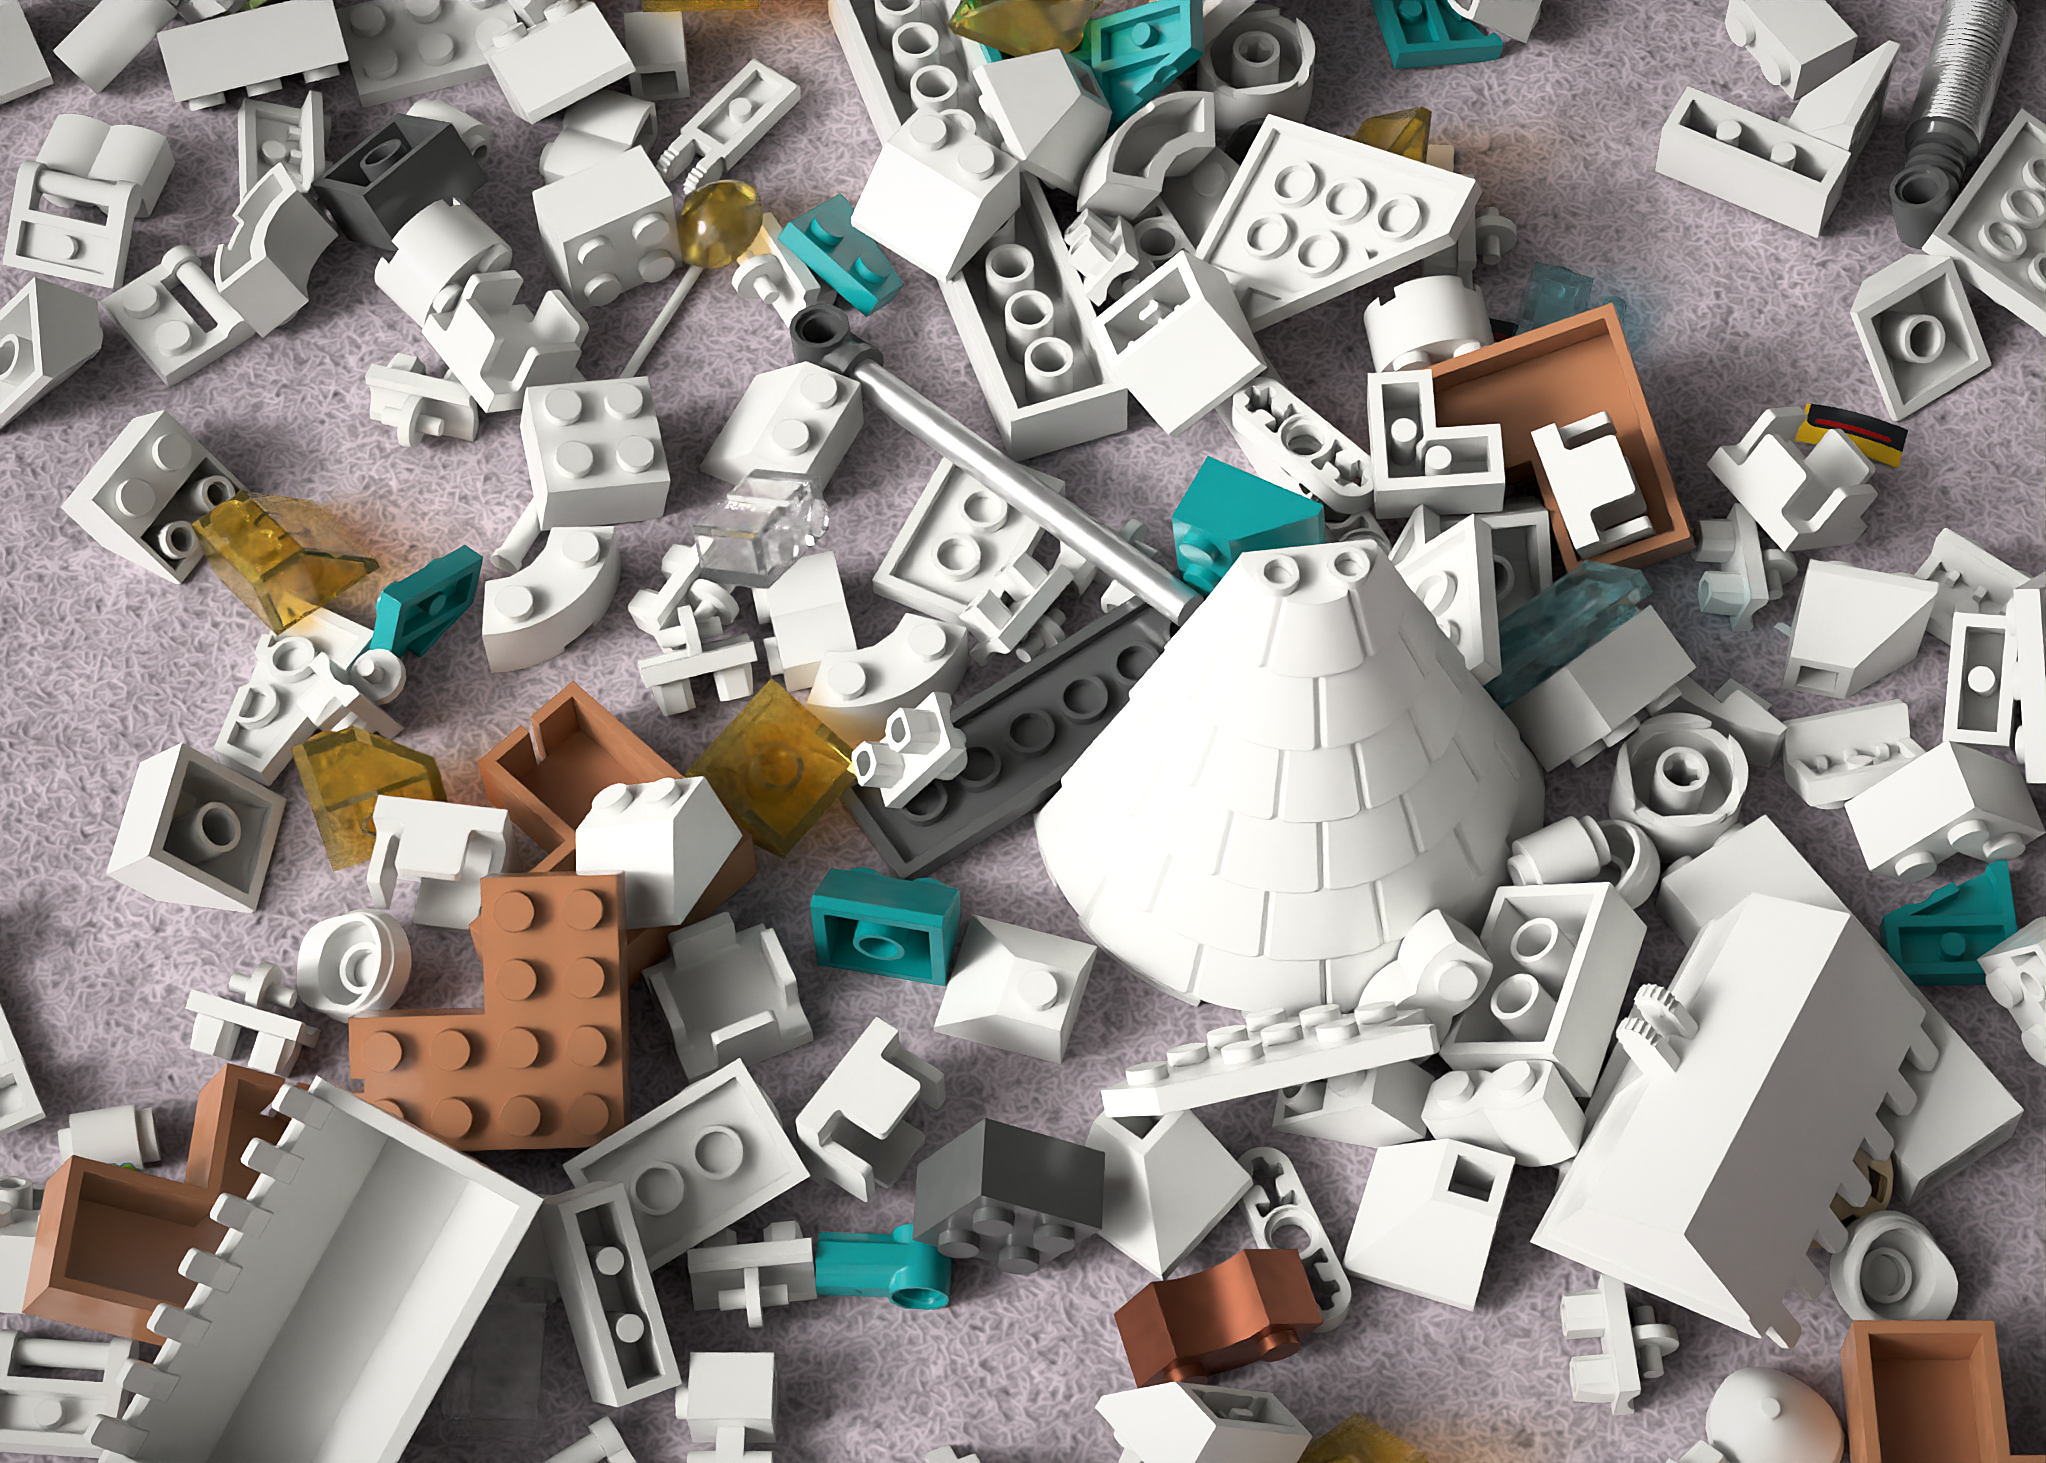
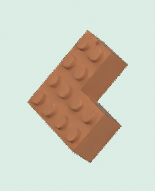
[1420,302,1697,589]
[469,681,758,988]
[348,870,632,1151]
[22,1063,311,1346]
[1840,1320,2046,1463]

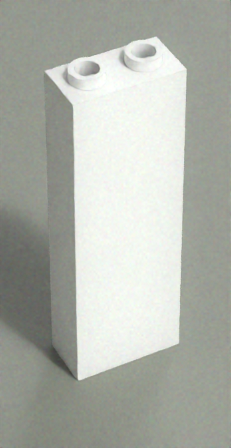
[1655,814,2024,1207]

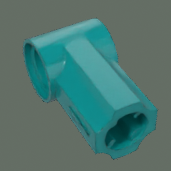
[815,1223,952,1310]

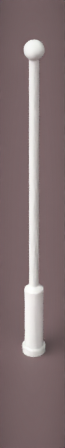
[490,236,721,574]

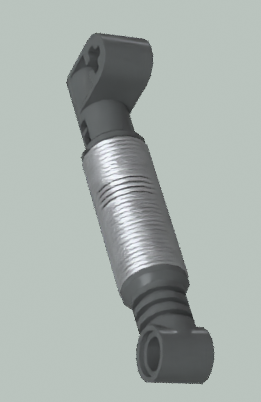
[1889,0,2018,249]

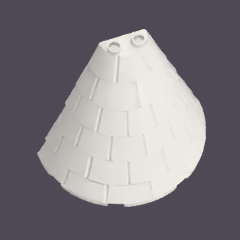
[1033,539,1545,1019]

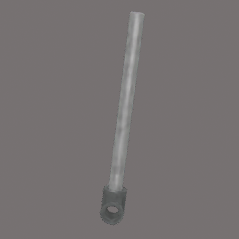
[789,304,1204,627]

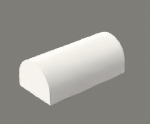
[53,0,179,94]

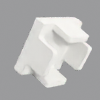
[422,270,589,413]
[1707,406,1878,552]
[1531,411,1657,560]
[367,795,523,934]
[641,912,814,1086]
[795,1017,946,1202]

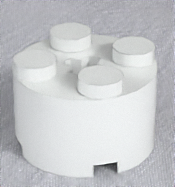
[1196,3,1315,139]
[375,197,513,329]
[1364,275,1495,373]
[1608,713,1748,864]

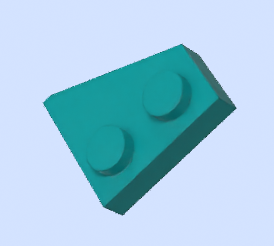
[1091,0,1204,134]
[1370,0,1504,69]
[778,193,904,317]
[370,545,484,659]
[1879,860,2018,986]

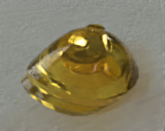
[677,179,763,269]

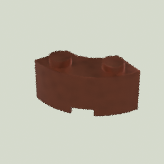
[1114,1249,1323,1389]

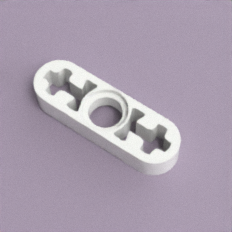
[1232,377,1374,514]
[1237,1147,1351,1333]

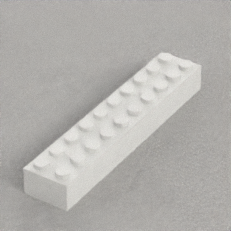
[827,0,1128,462]

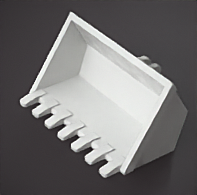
[1530,892,1939,1349]
[84,1075,544,1463]

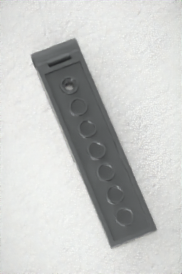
[833,494,1340,881]

